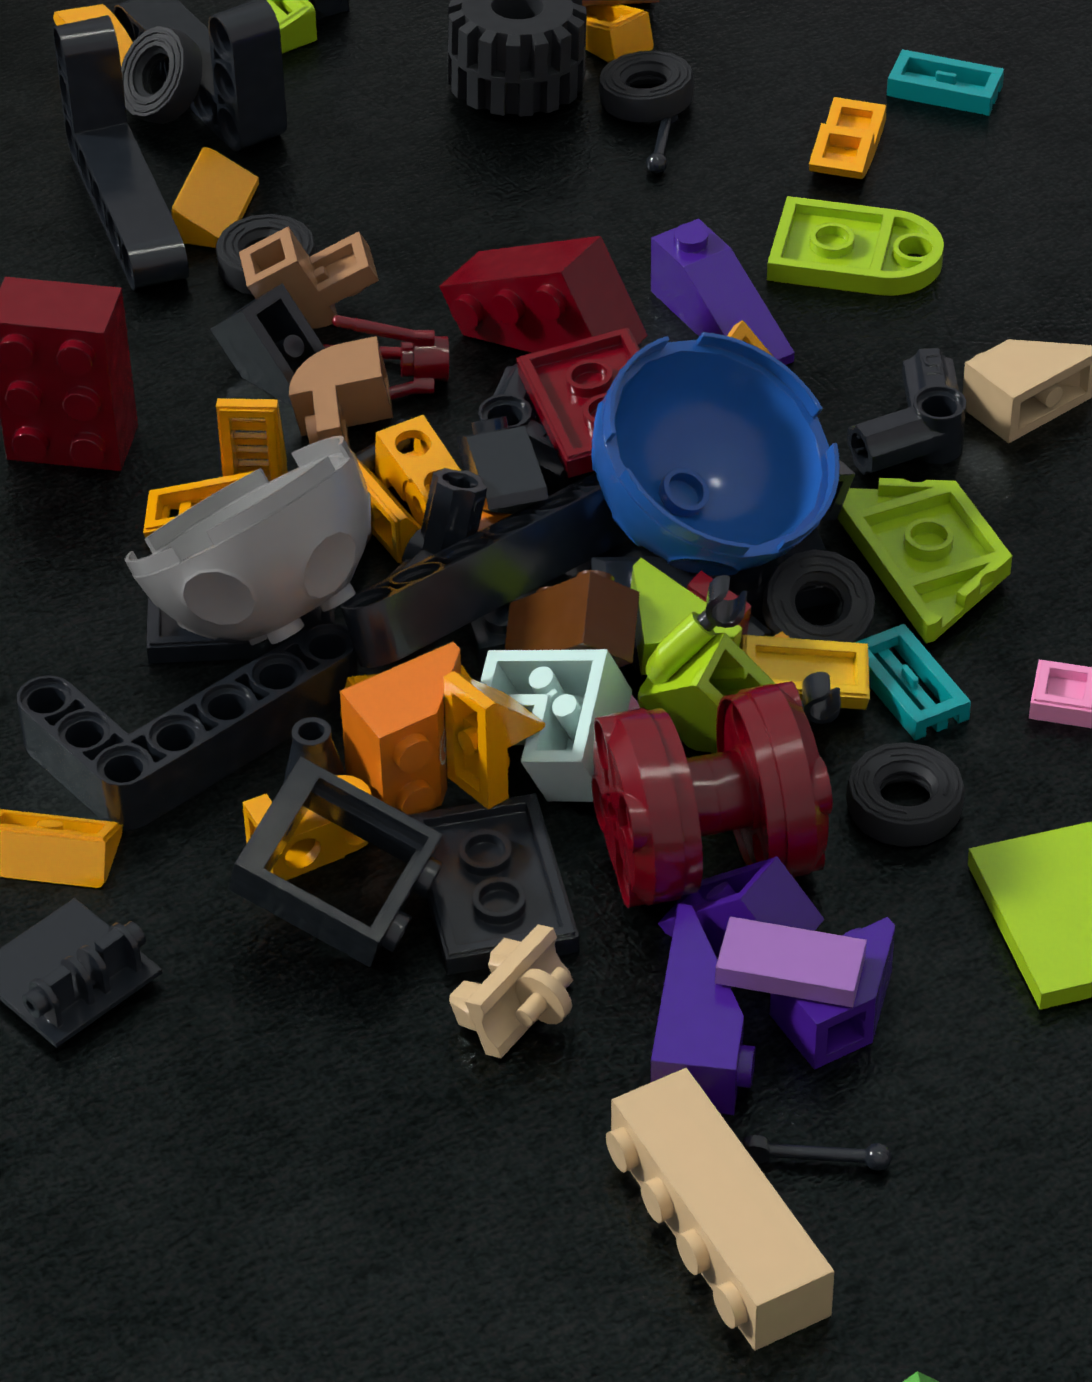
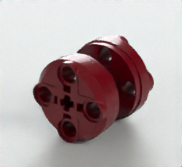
[591,681,833,908]

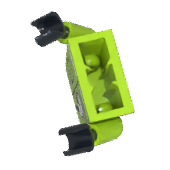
[638,575,841,753]

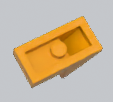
[443,671,545,810]

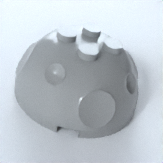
[125,436,371,645]

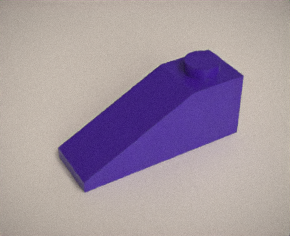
[651,218,795,365]
[651,904,755,1115]

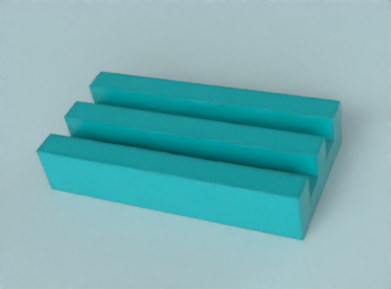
[887,49,1004,116]
[854,624,971,740]

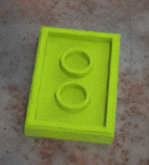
[967,821,1092,1010]

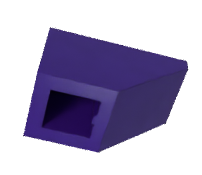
[769,917,895,1070]

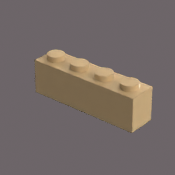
[606,1067,834,1351]

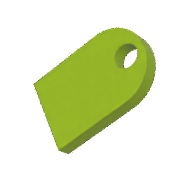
[767,196,944,296]

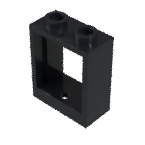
[228,756,444,967]

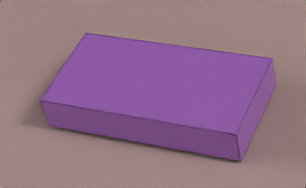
[715,917,867,1008]

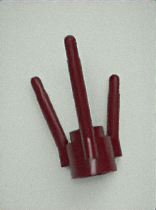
[322,315,449,400]

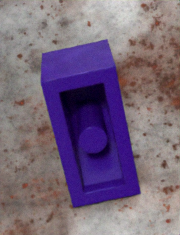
[658,856,824,959]

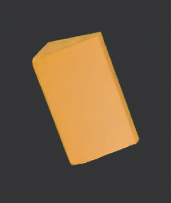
[171,147,259,248]
[356,457,421,564]
[0,809,123,888]

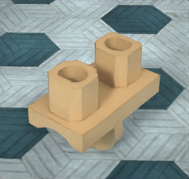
[449,924,573,1058]

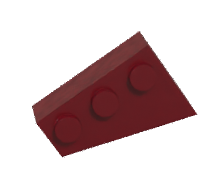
[439,236,648,353]

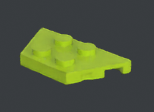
[837,478,1012,644]

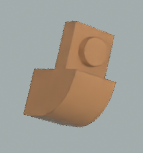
[239,226,379,329]
[289,336,393,447]

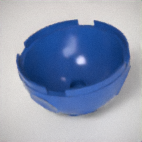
[592,332,840,575]

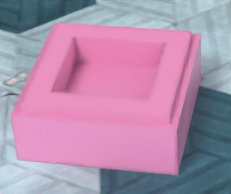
[1029,659,1092,728]

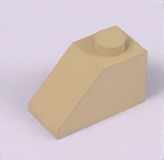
[962,339,1092,443]

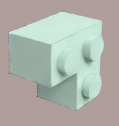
[480,649,632,802]

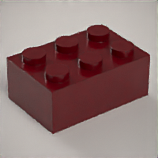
[0,277,138,471]

